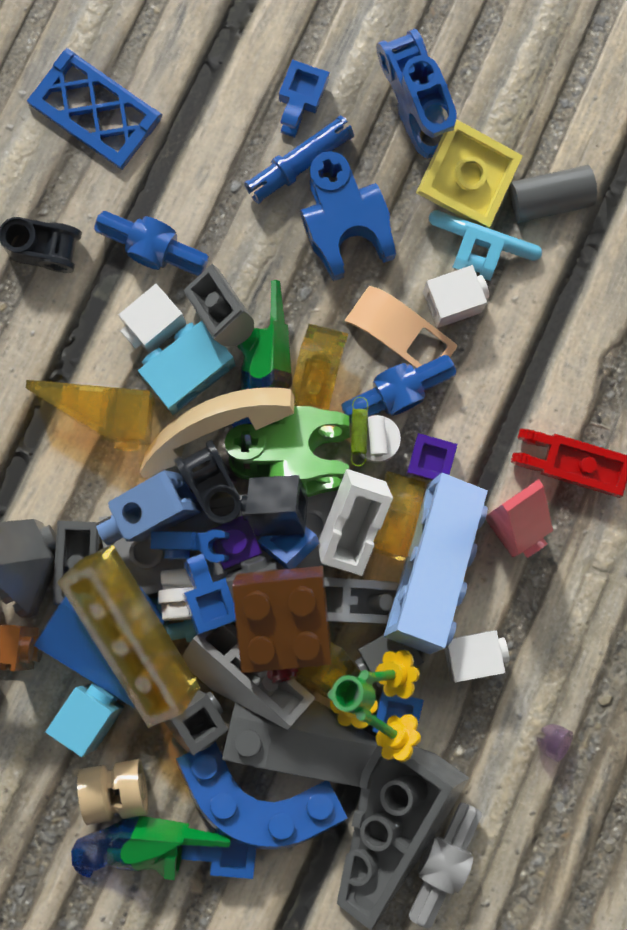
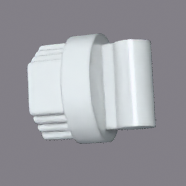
[358,415,401,463]
[158,568,194,621]

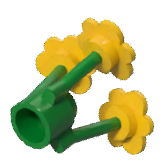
[328,650,421,762]

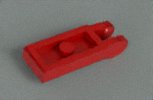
[511,428,627,498]

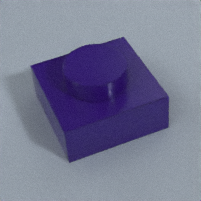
[406,433,458,481]
[207,516,263,570]

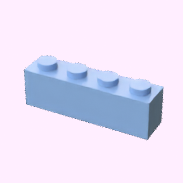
[383,473,488,654]

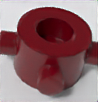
[267,668,298,684]

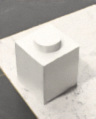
[423,265,489,328]
[118,284,186,353]
[444,630,509,682]

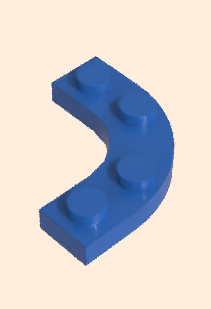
[176,742,348,850]

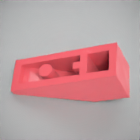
[485,479,553,558]

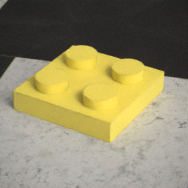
[416,119,523,228]

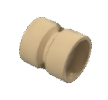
[77,758,148,825]

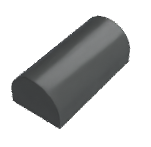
[508,165,597,224]
[183,264,254,347]
[52,521,100,605]

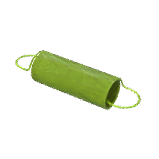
[351,397,368,466]

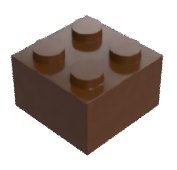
[232,566,332,673]

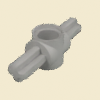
[409,802,482,929]

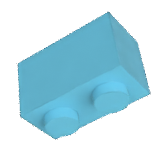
[138,320,236,415]
[45,684,125,757]

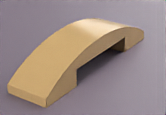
[140,388,294,479]

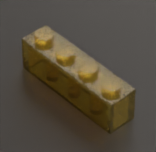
[57,544,200,727]

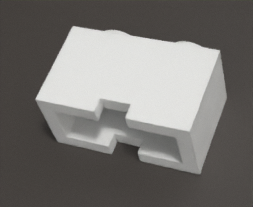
[318,469,393,576]

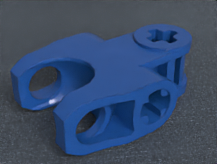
[376,29,457,159]
[300,151,396,281]

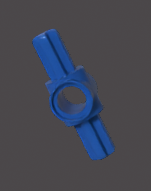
[94,211,209,276]
[341,355,456,424]

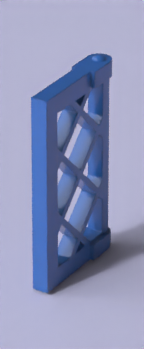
[27,48,163,170]

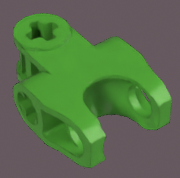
[225,406,350,497]

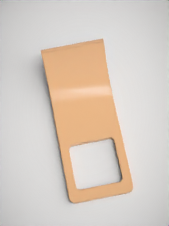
[344,286,457,368]

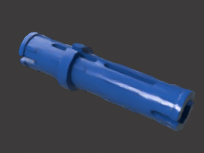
[244,115,354,204]

